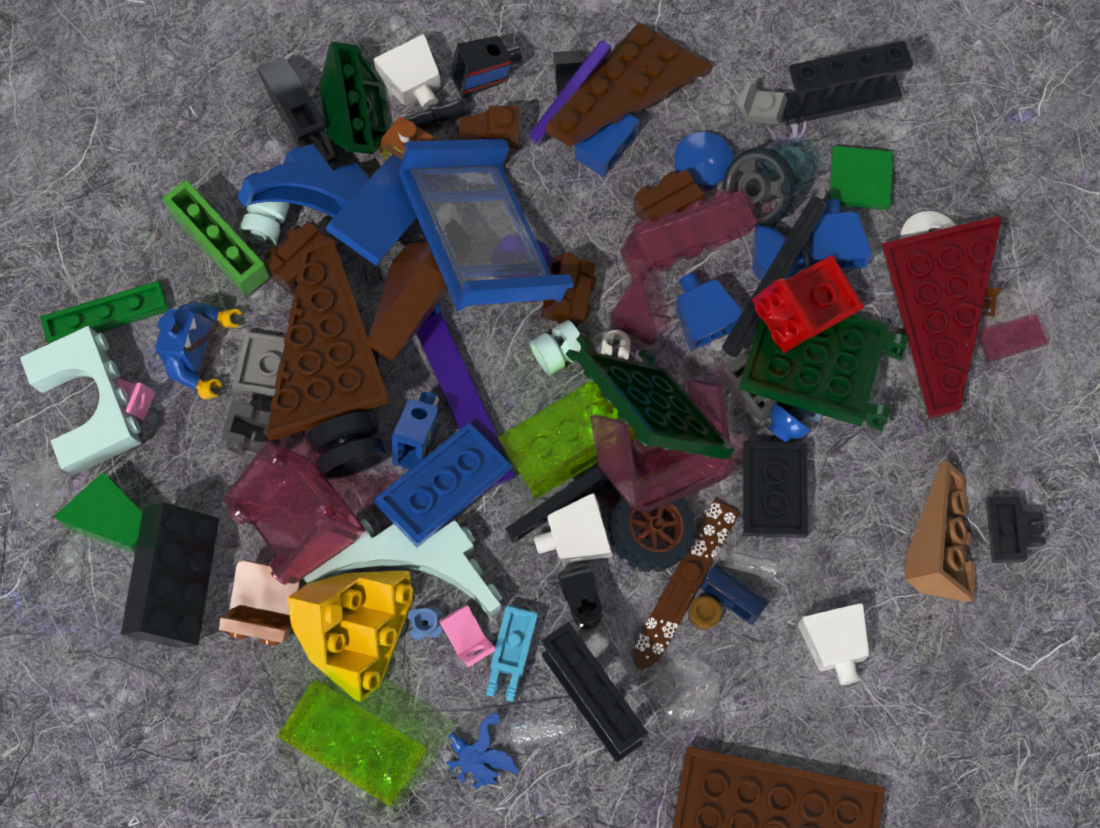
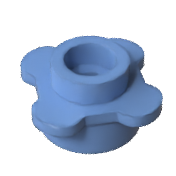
[408,606,442,641]

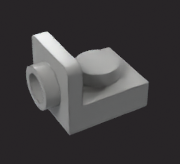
[737,81,788,125]

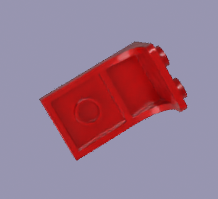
[751,255,864,353]

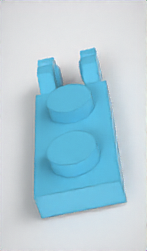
[486,605,538,702]

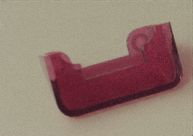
[222,441,365,585]

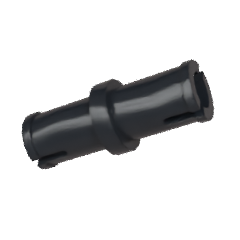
[404,98,466,130]

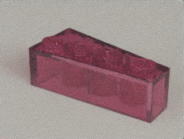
[619,190,757,283]

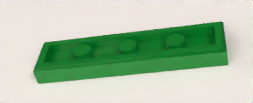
[40,280,169,344]

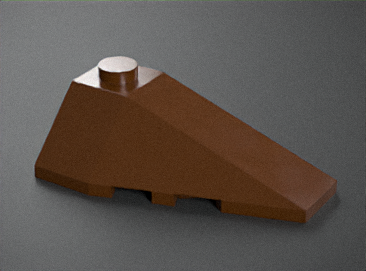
[366,242,465,361]

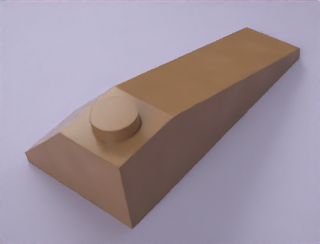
[904,460,975,602]

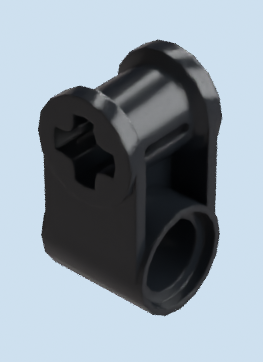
[557,563,602,630]

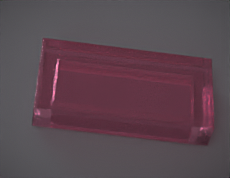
[976,315,1047,363]

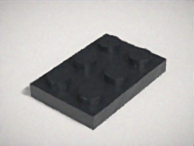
[742,441,808,538]

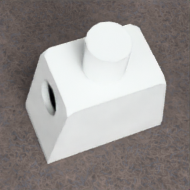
[374,34,441,110]
[534,493,614,563]
[798,603,869,685]

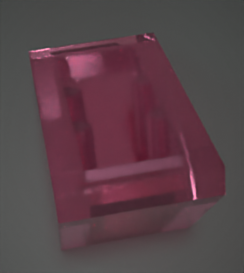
[611,277,656,345]

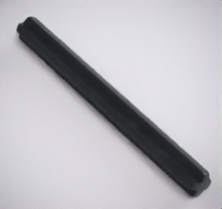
[722,196,827,357]

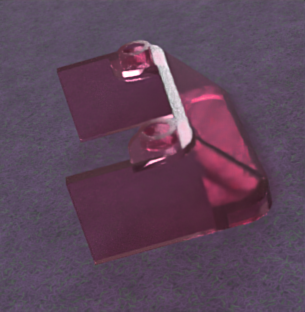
[590,378,733,512]

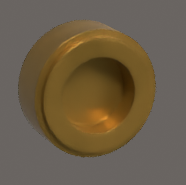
[688,596,722,630]

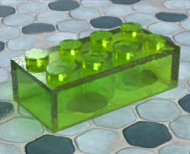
[497,381,636,500]
[277,679,429,811]

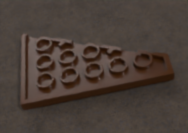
[265,238,389,441]

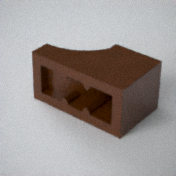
[459,106,519,149]

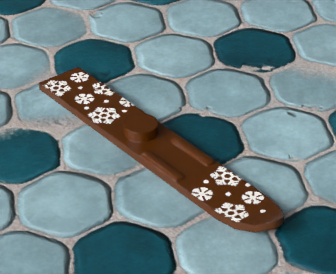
[633,499,740,670]

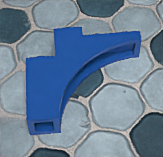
[237,144,369,218]

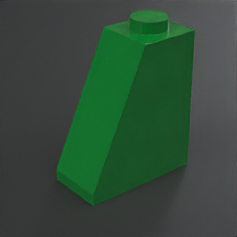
[54,472,143,554]

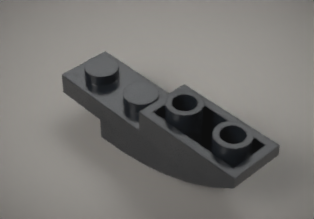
[256,57,338,163]

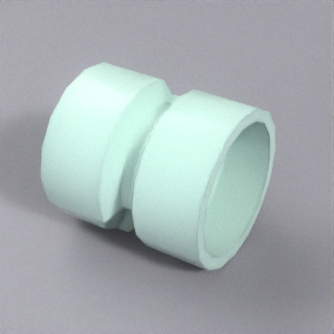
[239,202,290,247]
[530,320,581,376]

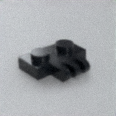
[986,497,1046,563]

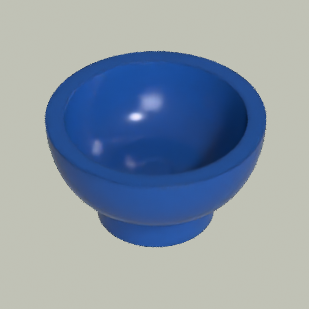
[767,403,811,442]

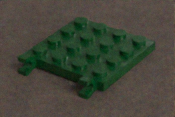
[738,314,909,431]
[566,334,735,460]

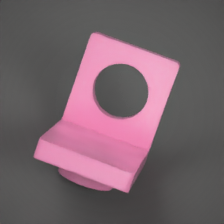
[116,378,156,421]
[439,605,496,667]

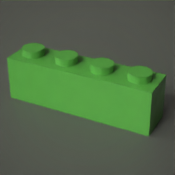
[162,180,269,297]

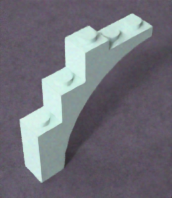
[289,513,502,619]

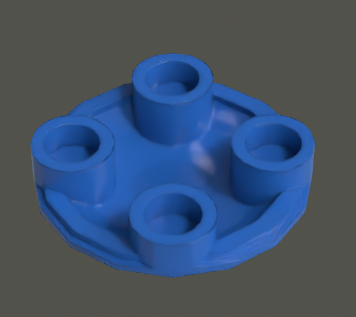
[674,132,733,189]

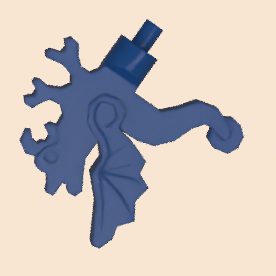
[447,713,519,788]

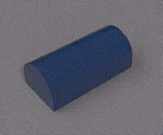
[700,563,770,625]

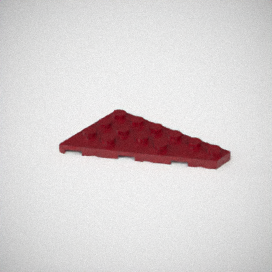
[881,215,1001,419]

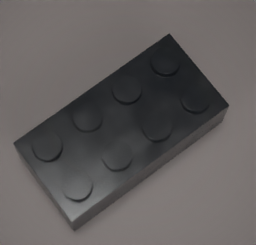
[120,502,220,648]

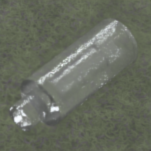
[713,544,779,579]
[509,714,577,747]

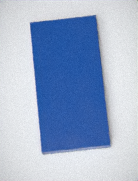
[326,154,442,266]
[374,422,513,548]

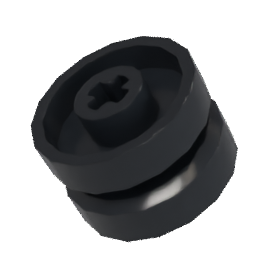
[307,411,388,480]

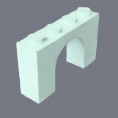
[20,326,141,475]

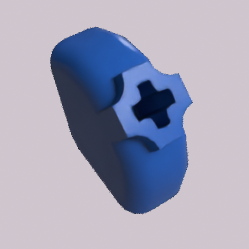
[752,224,804,280]

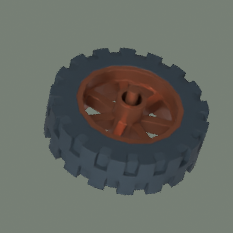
[608,484,697,572]

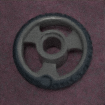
[723,148,796,227]

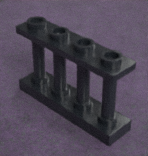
[783,41,913,125]
[541,621,648,762]

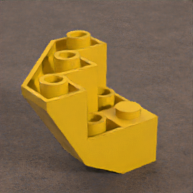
[288,571,413,702]

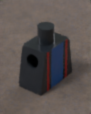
[450,36,522,99]

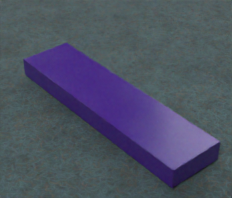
[529,40,611,147]

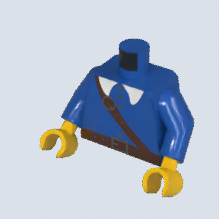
[155,302,242,400]

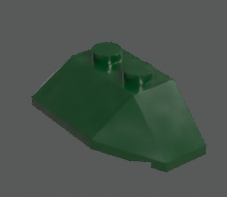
[320,41,390,154]

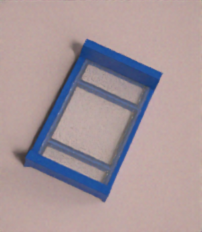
[398,139,574,312]

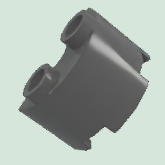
[222,400,289,462]

